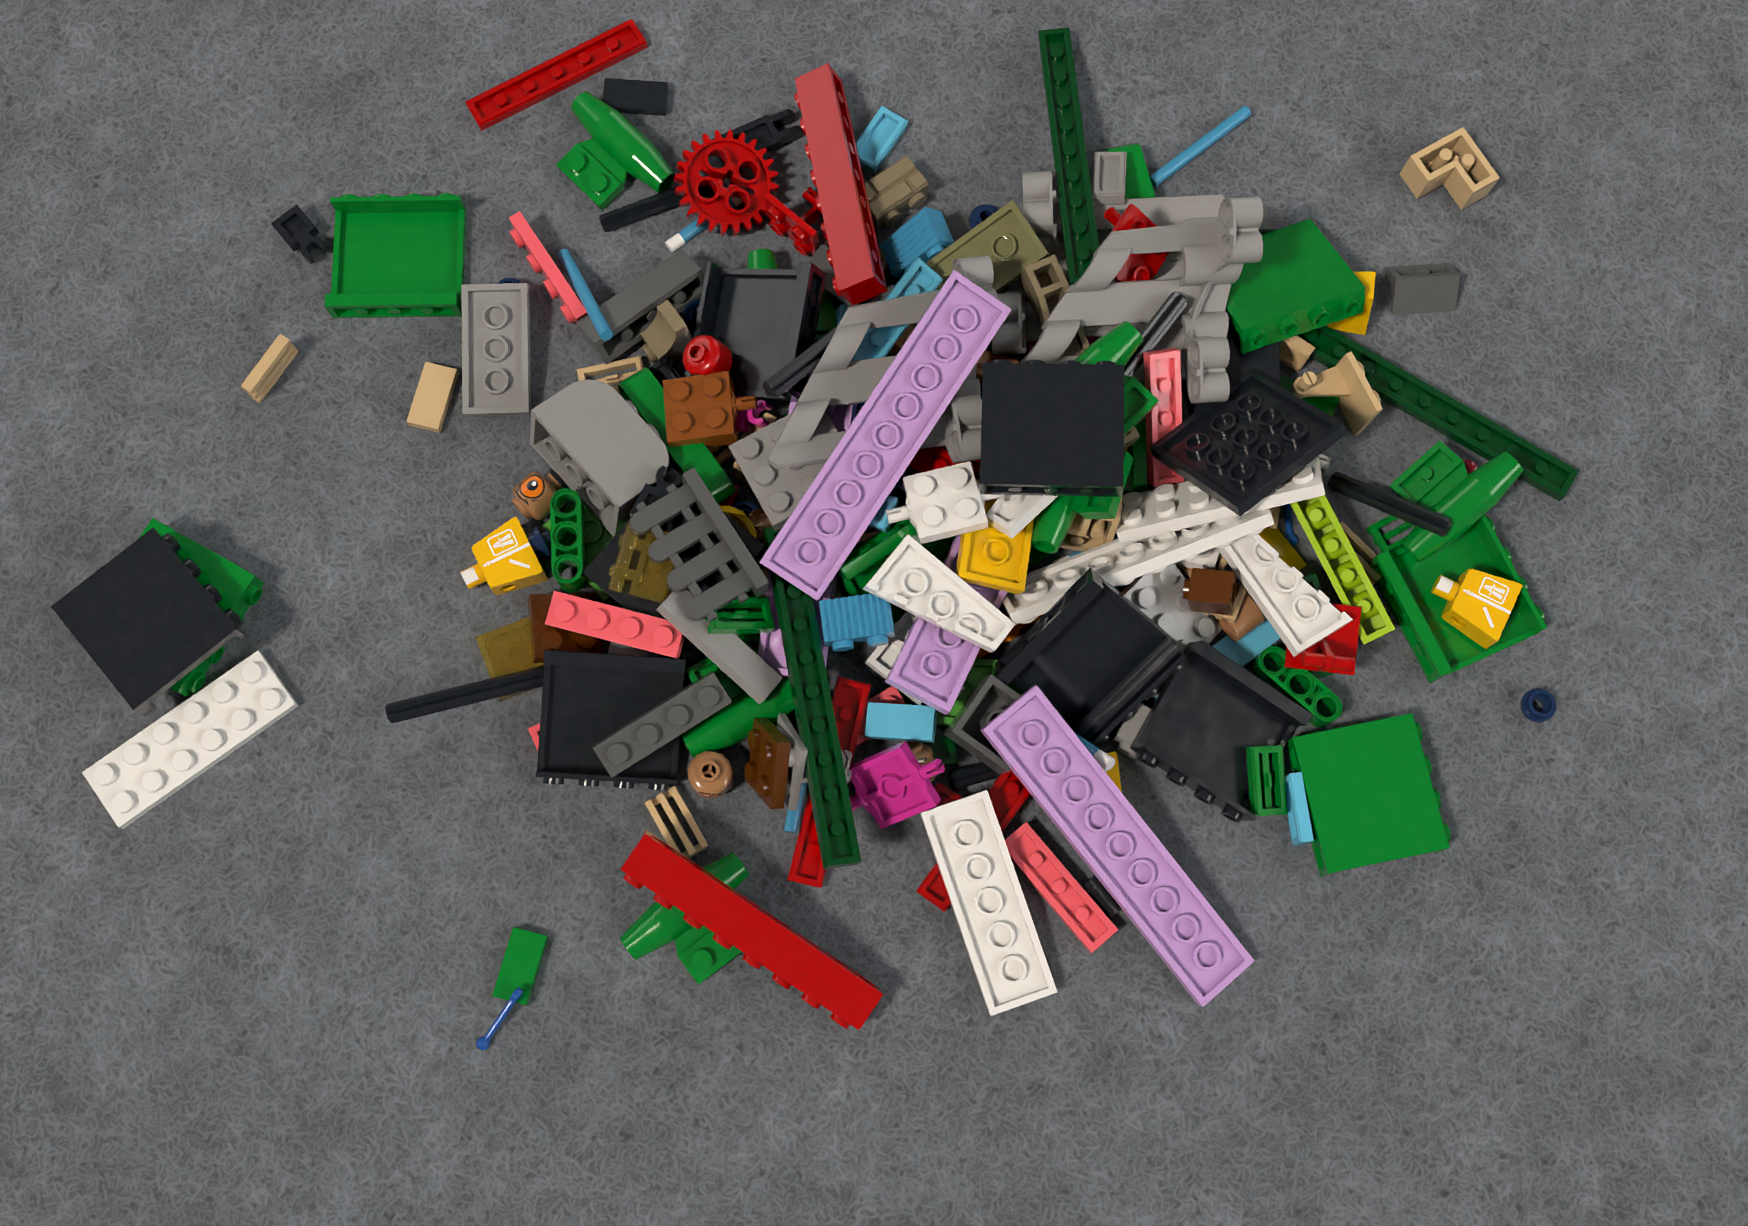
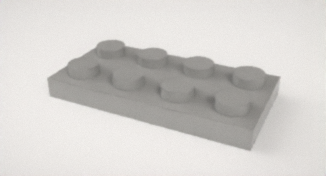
[461,283,531,417]

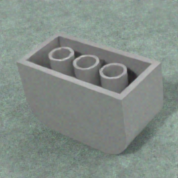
[530,380,669,537]

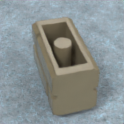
[864,156,929,230]

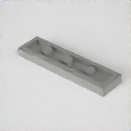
[656,589,782,705]

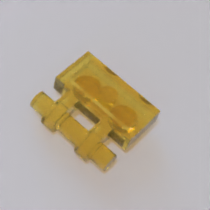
[608,523,680,604]

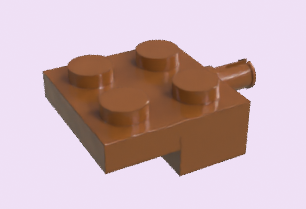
[662,371,757,447]

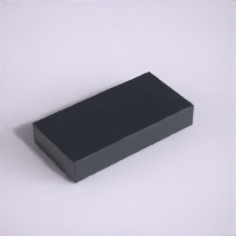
[602,78,669,116]

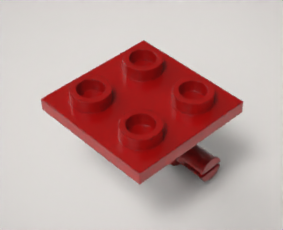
[764,187,822,257]
[1103,204,1170,282]
[1284,604,1361,676]

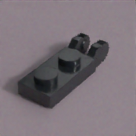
[712,109,804,167]

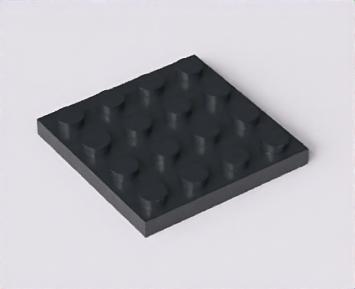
[1150,369,1346,516]

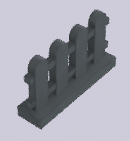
[630,468,769,622]

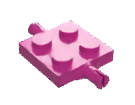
[849,741,945,829]

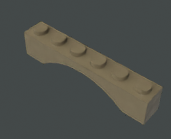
[1019,254,1140,449]

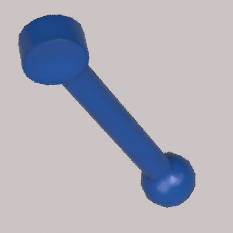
[1284,504,1297,547]
[476,987,524,1050]

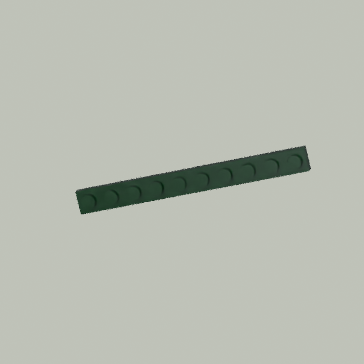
[1038,27,1099,286]
[1297,325,1579,501]
[763,527,862,869]

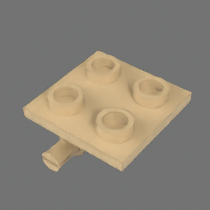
[1290,351,1383,435]

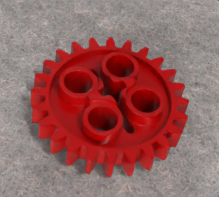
[674,129,779,236]

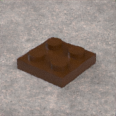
[527,593,603,663]
[744,718,791,809]

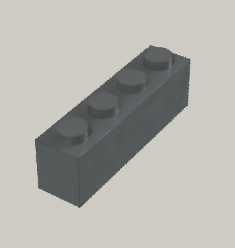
[576,249,704,365]
[593,671,732,778]

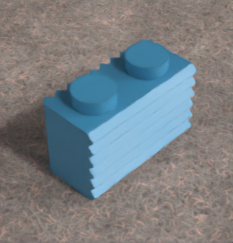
[879,207,954,278]
[819,593,895,651]

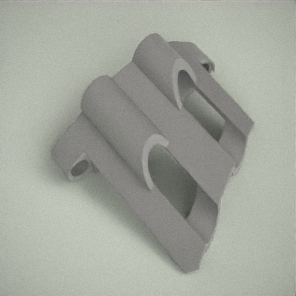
[992,171,1225,355]
[1019,196,1263,403]
[767,255,999,469]

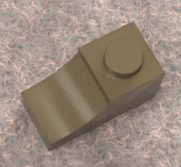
[640,299,692,363]

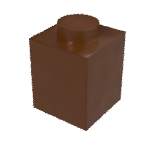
[1183,568,1237,616]

